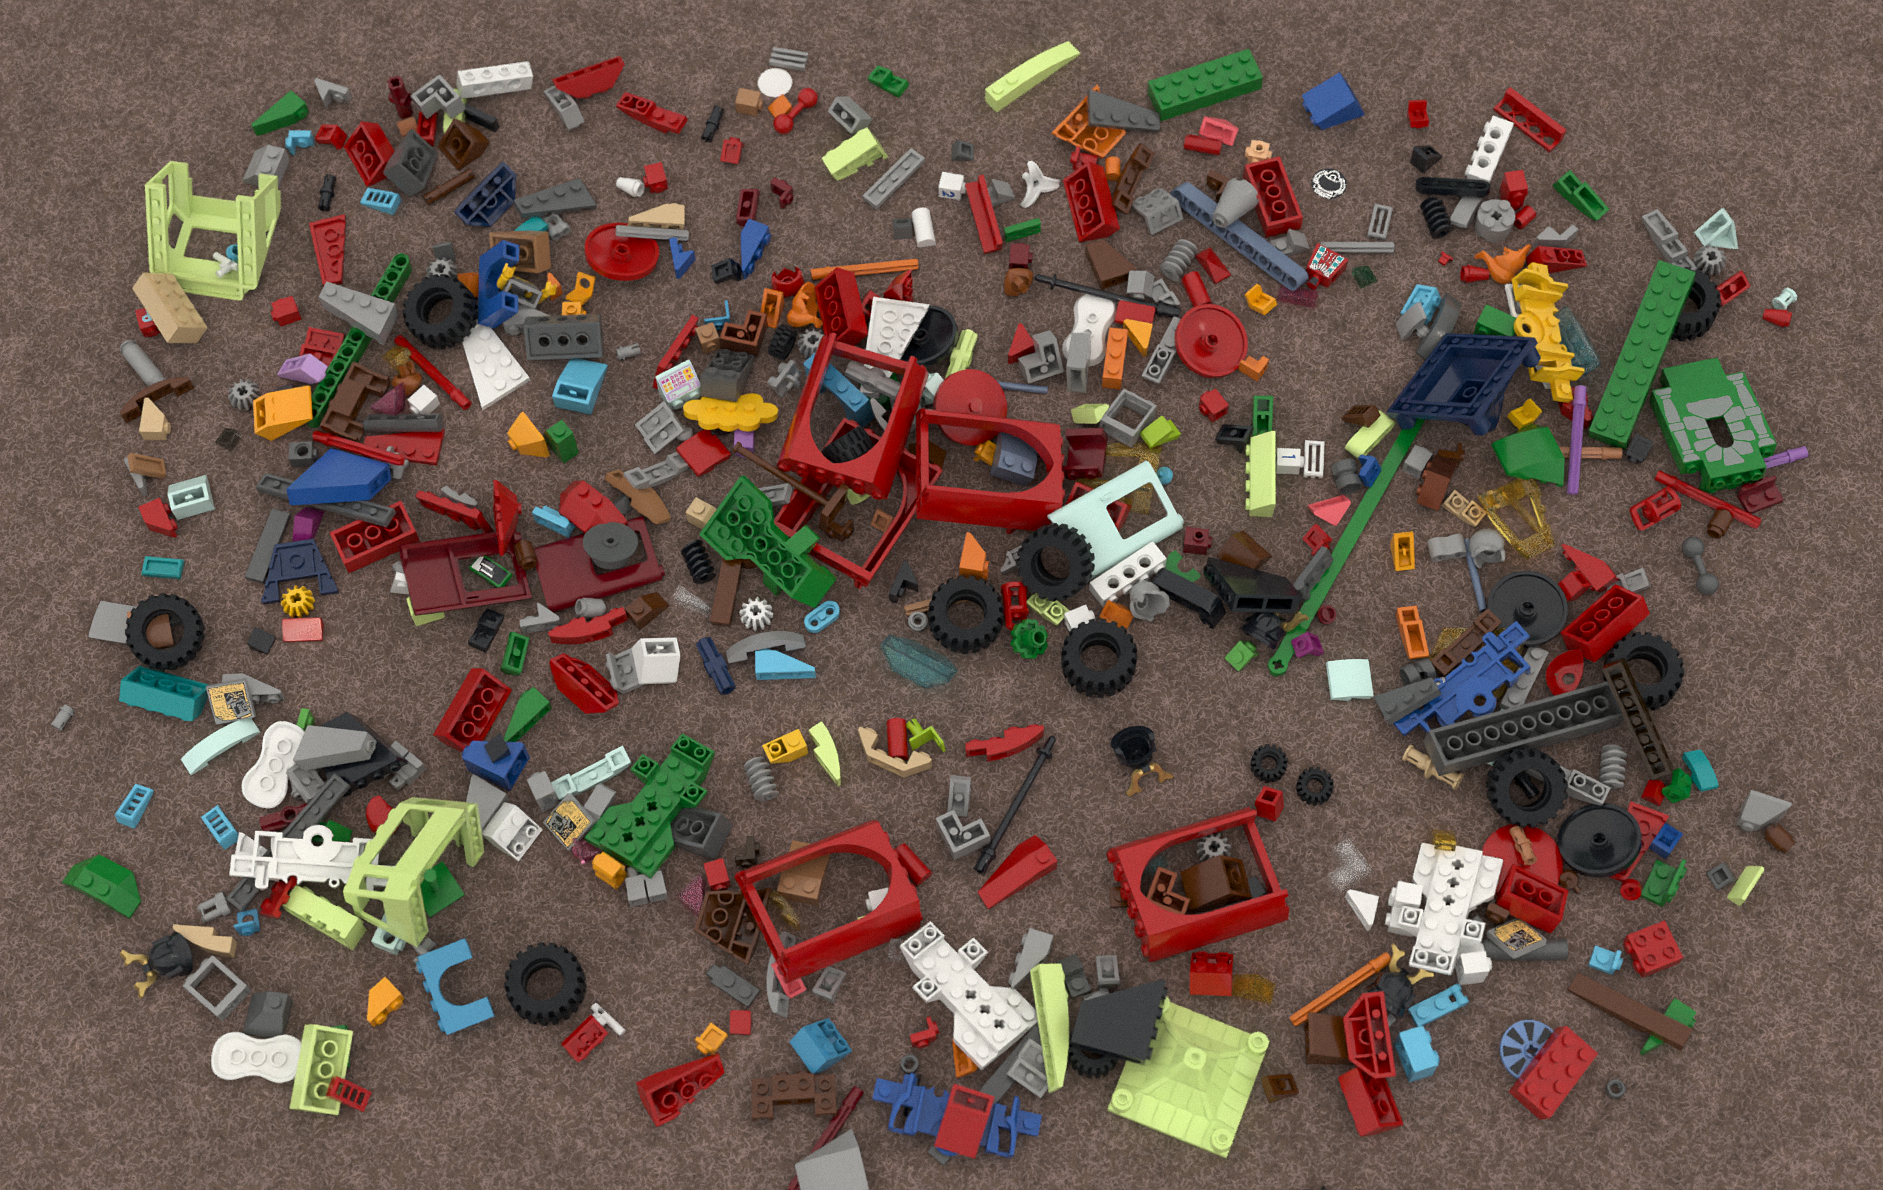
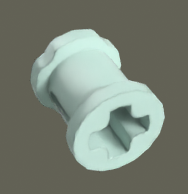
[1772,288,1797,310]

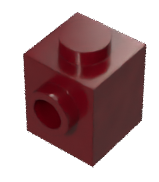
[1009,243,1033,269]
[1183,527,1212,555]

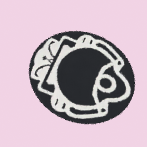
[1311,168,1347,199]

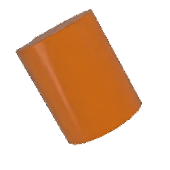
[1105,157,1121,181]

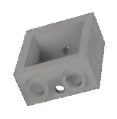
[1099,389,1157,448]
[183,955,251,1022]

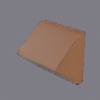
[396,116,417,137]
[870,508,894,533]

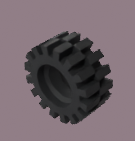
[768,324,797,361]
[1250,744,1288,783]
[1296,767,1334,806]

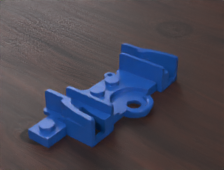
[1393,621,1531,737]
[872,1073,1042,1158]

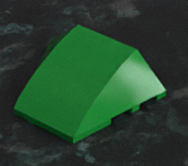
[1491,424,1565,487]

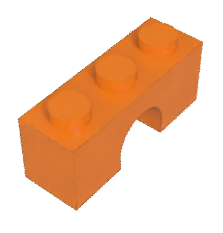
[1102,327,1128,390]

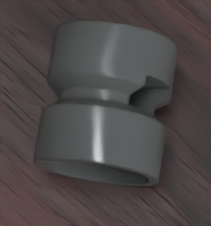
[1331,459,1362,495]
[1399,657,1436,686]

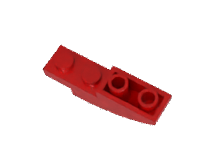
[616,92,688,134]
[548,607,628,645]
[965,724,1044,762]

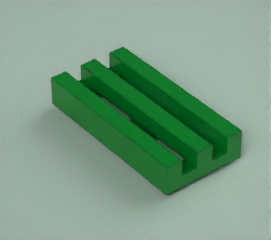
[1004,218,1041,243]

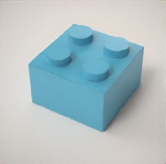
[1394,1025,1440,1083]

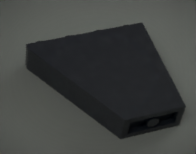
[1203,557,1301,613]
[320,712,408,797]
[1071,979,1168,1066]

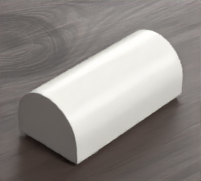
[911,208,936,248]

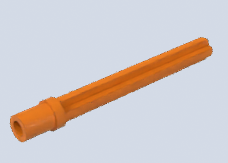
[811,259,919,280]
[1290,952,1391,1027]

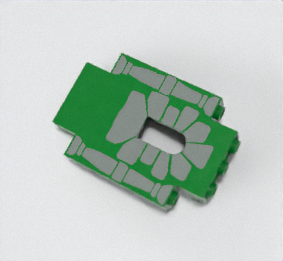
[1649,357,1777,493]

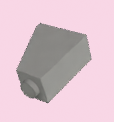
[1066,332,1091,393]
[466,774,509,837]

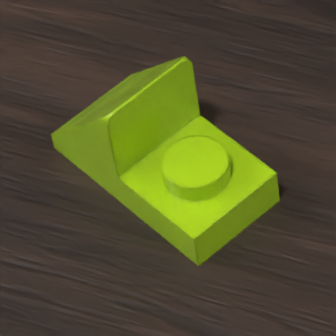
[1140,416,1181,448]

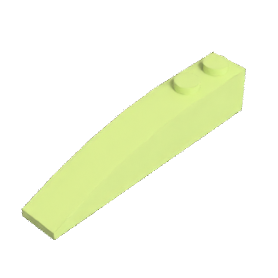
[985,41,1080,112]
[1030,964,1069,1093]

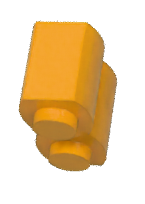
[592,852,627,890]

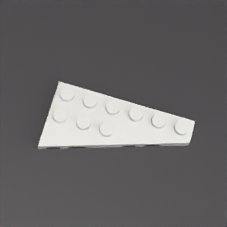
[860,297,929,398]

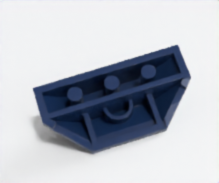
[453,161,516,227]

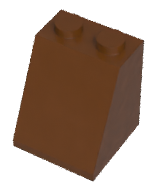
[1180,855,1252,912]
[1304,1012,1354,1065]

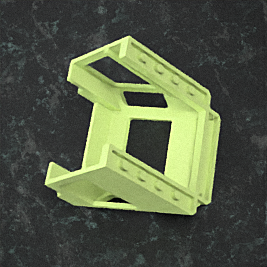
[145,161,281,301]
[343,797,484,947]

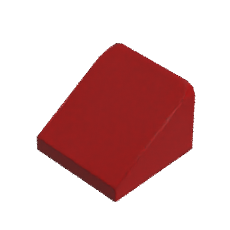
[730,1010,752,1035]

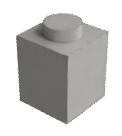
[1127,271,1154,300]
[1402,445,1433,479]

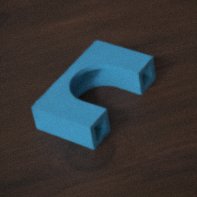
[803,352,874,427]
[416,938,495,1035]

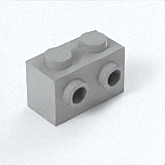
[828,96,872,134]

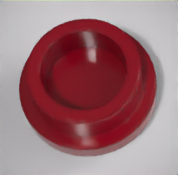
[1317,605,1336,624]

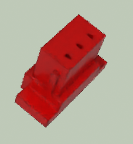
[1438,251,1453,266]

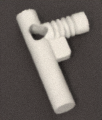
[213,252,238,278]
[584,1003,626,1036]

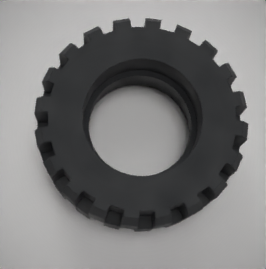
[1671,266,1721,341]
[402,274,479,349]
[1016,523,1095,602]
[928,575,1004,654]
[125,593,205,671]
[1061,618,1137,698]
[1603,632,1684,711]
[1486,747,1568,828]
[504,942,586,1026]

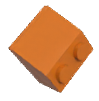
[959,532,989,581]

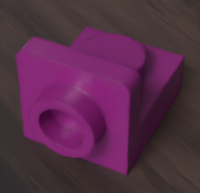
[1291,632,1324,658]

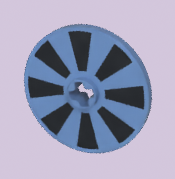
[1499,1020,1554,1079]

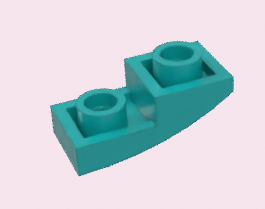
[1682,749,1719,792]

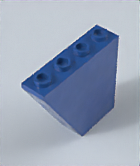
[286,448,391,505]

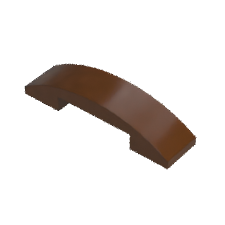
[1112,143,1155,215]
[120,377,194,423]
[1431,608,1502,676]

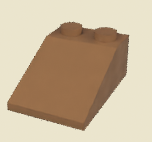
[489,231,551,273]
[777,840,831,906]

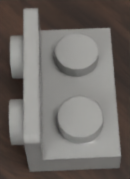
[286,765,326,804]

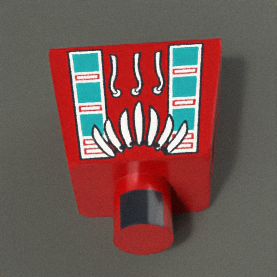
[1306,243,1349,290]

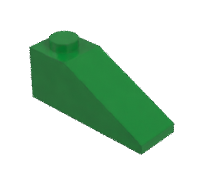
[251,91,309,136]
[1252,395,1273,437]
[504,687,552,742]
[1639,998,1696,1056]

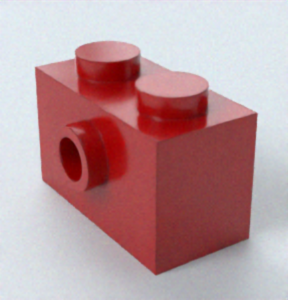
[1499,170,1528,211]

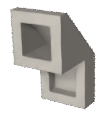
[1534,225,1578,248]
[583,783,616,831]

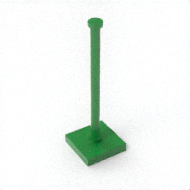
[420,861,465,918]

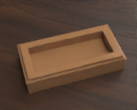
[127,453,166,479]

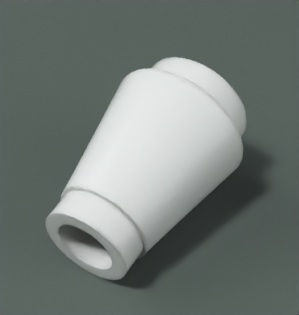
[616,177,645,197]

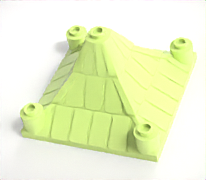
[1107,996,1270,1158]

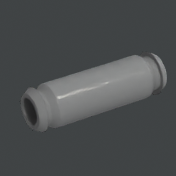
[120,340,166,386]

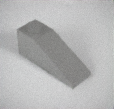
[544,86,585,130]

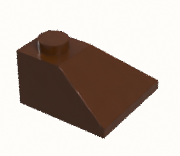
[437,118,490,170]

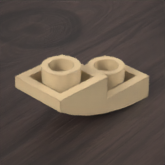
[1441,490,1487,527]

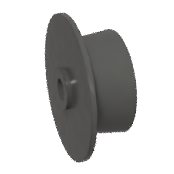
[583,522,638,569]

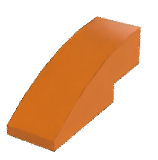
[1396,605,1429,659]

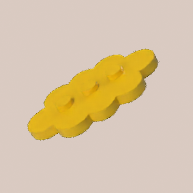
[683,393,778,432]

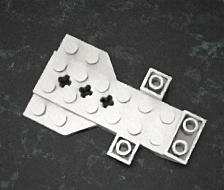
[1398,843,1503,975]
[900,921,1038,1071]

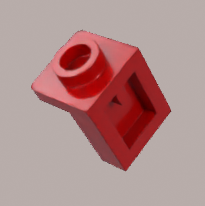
[314,125,348,150]
[720,137,744,165]
[1070,146,1098,171]

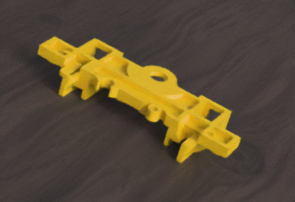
[1511,263,1585,403]

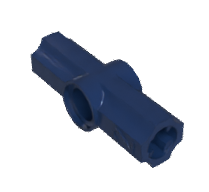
[695,637,736,695]

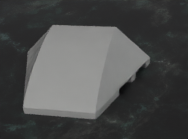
[795,1129,869,1190]

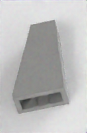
[293,725,377,770]

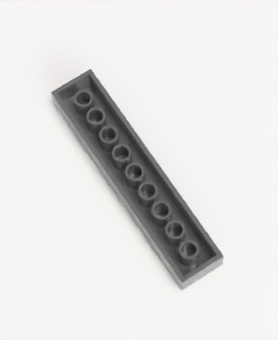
[1423,681,1624,776]

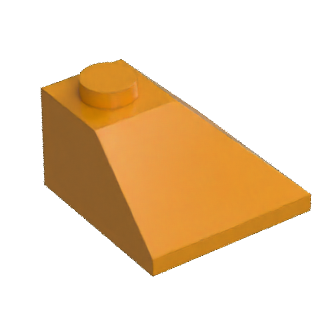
[507,412,550,458]

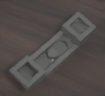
[1415,293,1461,360]

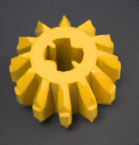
[281,585,315,618]

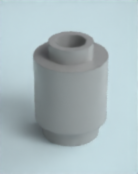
[575,598,606,618]

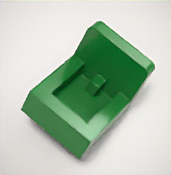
[1662,768,1692,804]

